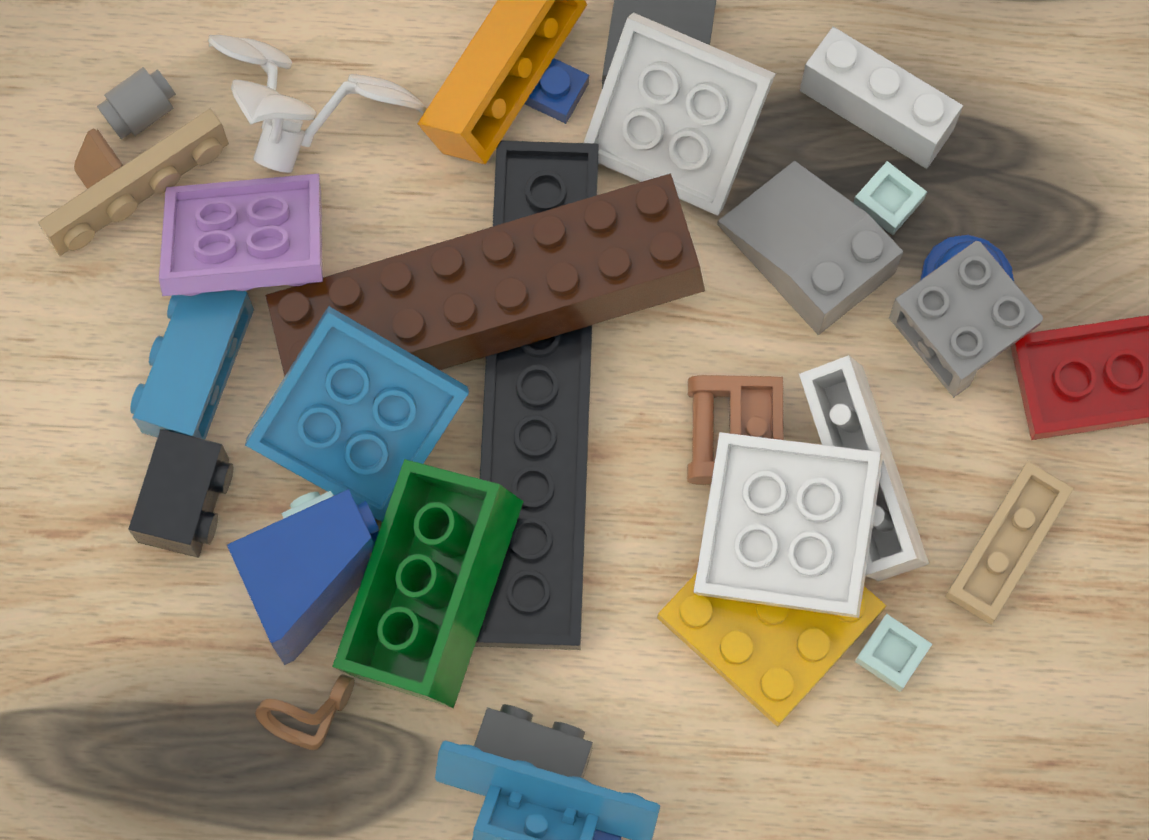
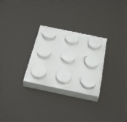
[584,12,776,216]
[694,432,883,618]

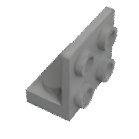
[889,241,1043,398]

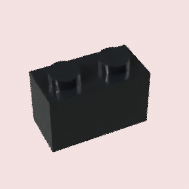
[128,429,233,558]

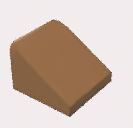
[74,128,123,189]

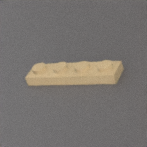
[38,108,229,256]

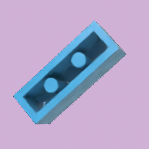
[130,290,254,440]

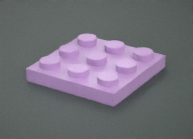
[159,173,323,296]

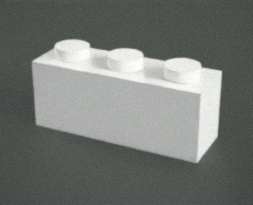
[800,26,963,169]

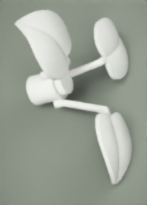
[208,35,427,173]

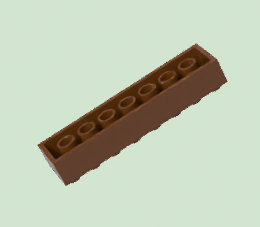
[265,173,705,377]

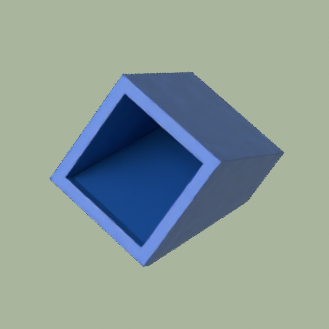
[227,489,379,665]

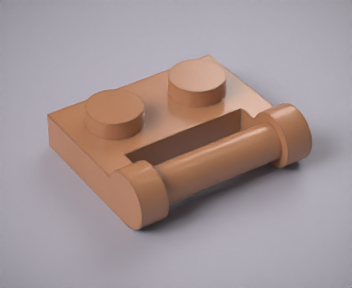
[687,375,784,485]

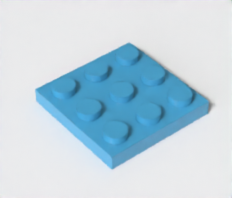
[245,306,469,522]

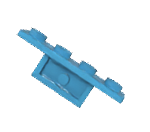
[435,741,660,840]

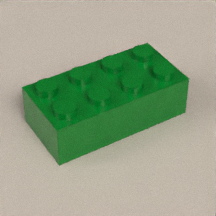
[332,459,524,708]

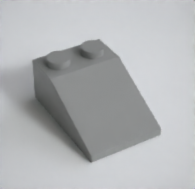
[717,161,903,335]

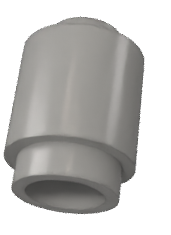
[97,67,176,140]

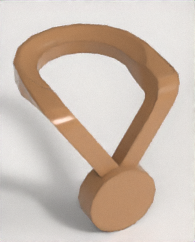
[255,674,355,750]

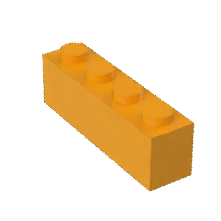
[417,0,588,165]

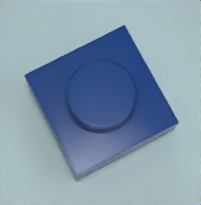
[525,58,589,124]

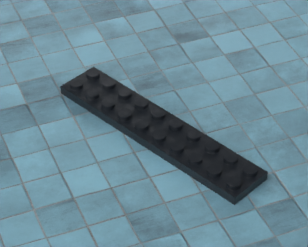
[475,141,599,650]

